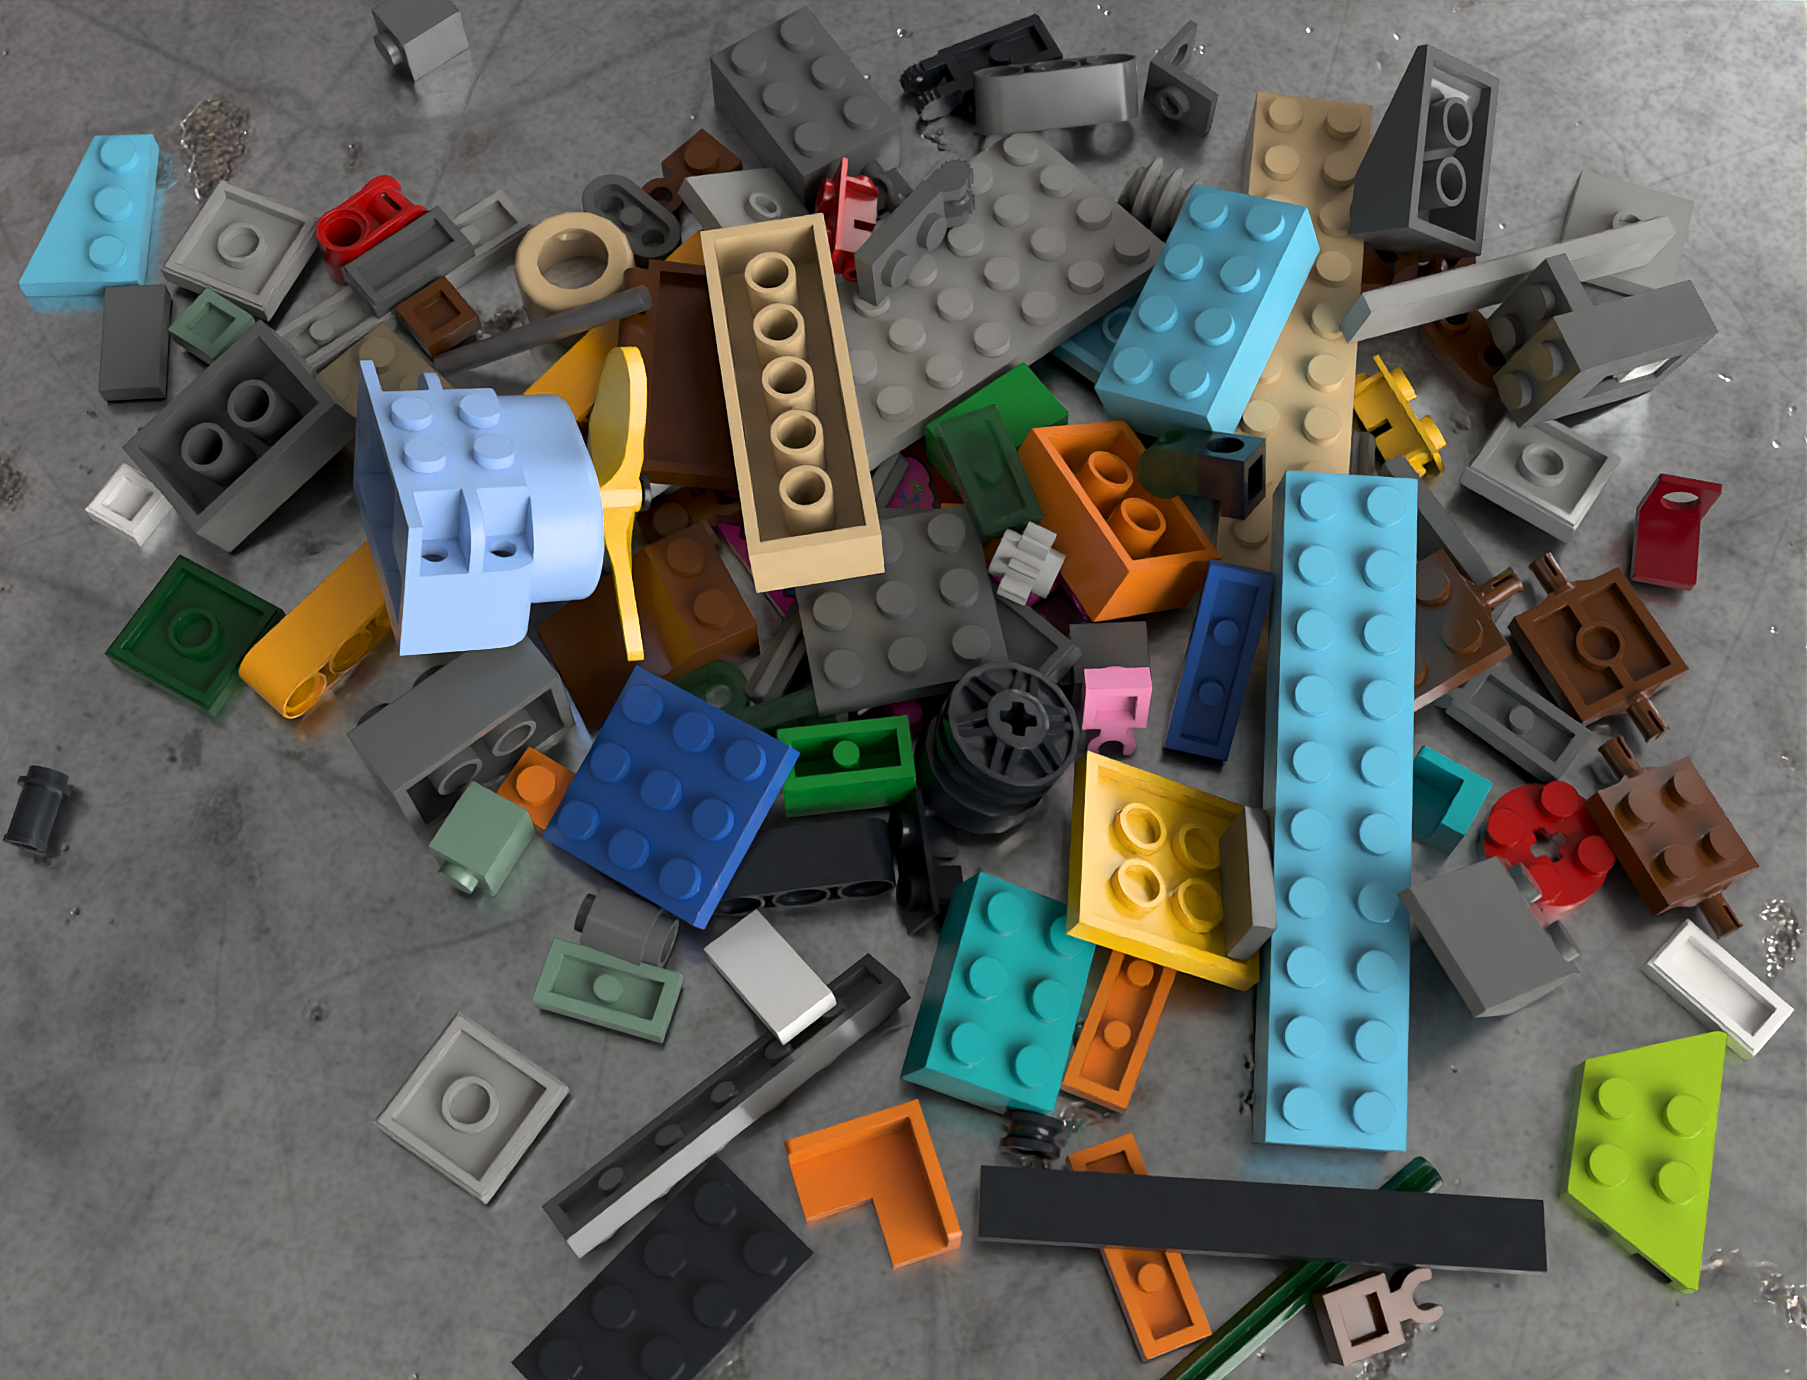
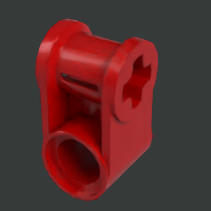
[316,174,429,285]

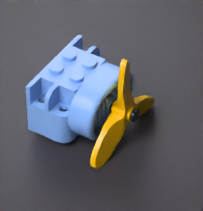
[353,347,651,661]

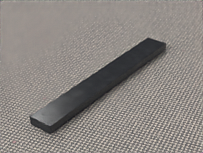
[977,1165,1547,1275]

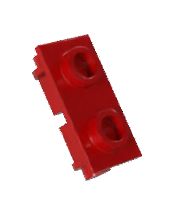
[815,157,878,282]

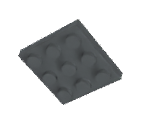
[795,503,1009,717]

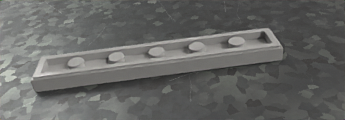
[275,188,534,373]
[1339,216,1676,344]

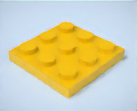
[1066,751,1260,992]

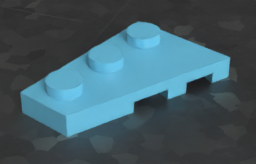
[18,134,159,297]

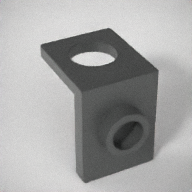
[1144,20,1218,136]

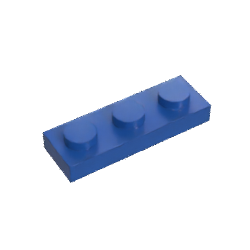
[1164,558,1275,761]

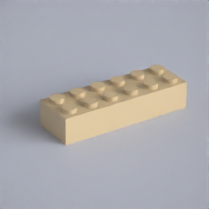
[700,213,885,593]

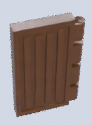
[618,259,739,492]

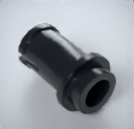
[3,765,72,853]

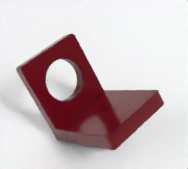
[1630,473,1722,591]

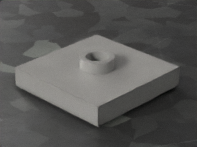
[678,167,810,231]
[1560,169,1695,295]
[160,179,320,322]
[1458,409,1622,544]
[373,1011,570,1205]

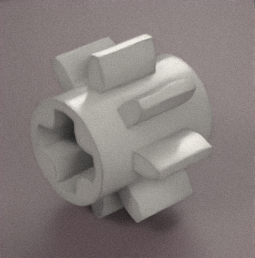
[988,521,1066,606]

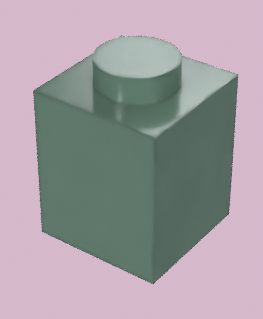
[428,780,537,897]

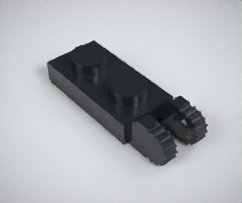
[899,14,1064,122]

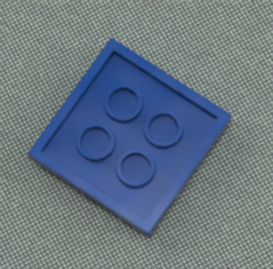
[542,665,801,930]

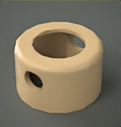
[514,212,636,347]

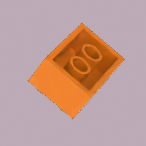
[1000,420,1223,622]

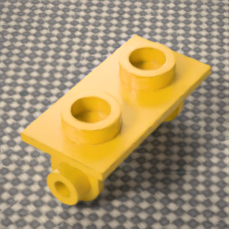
[1353,354,1447,477]

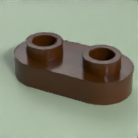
[1418,310,1507,400]

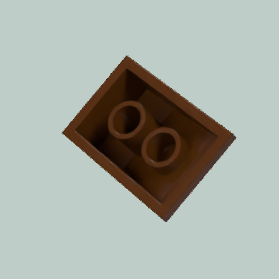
[536,522,760,735]

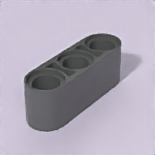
[973,54,1139,135]

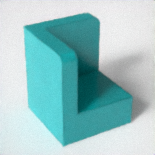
[1412,746,1494,857]

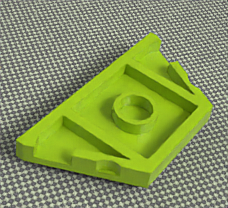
[1559,1031,1727,1295]

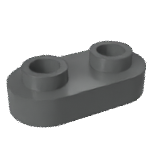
[582,174,683,269]

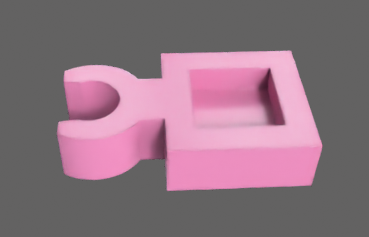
[1080,666,1152,755]

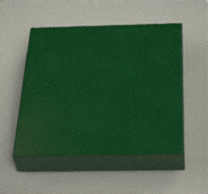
[104,554,286,719]

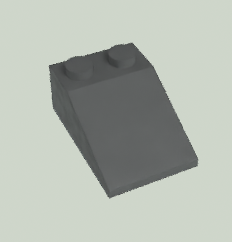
[1349,44,1500,263]
[1397,856,1581,1018]

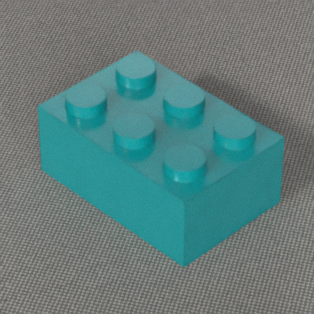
[900,871,1096,1115]

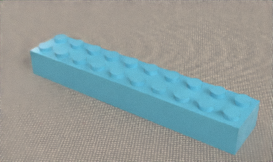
[1252,470,1418,1152]

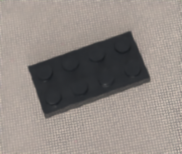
[511,1155,815,1380]

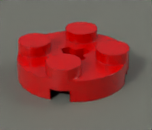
[1477,781,1616,914]

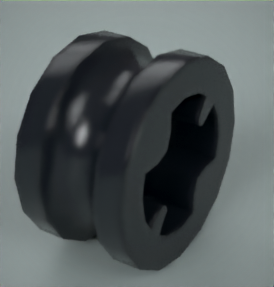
[999,1111,1065,1160]

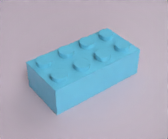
[1094,184,1320,448]

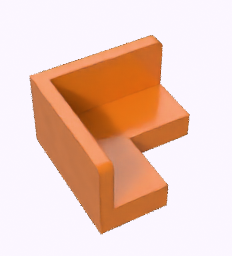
[784,1099,962,1269]

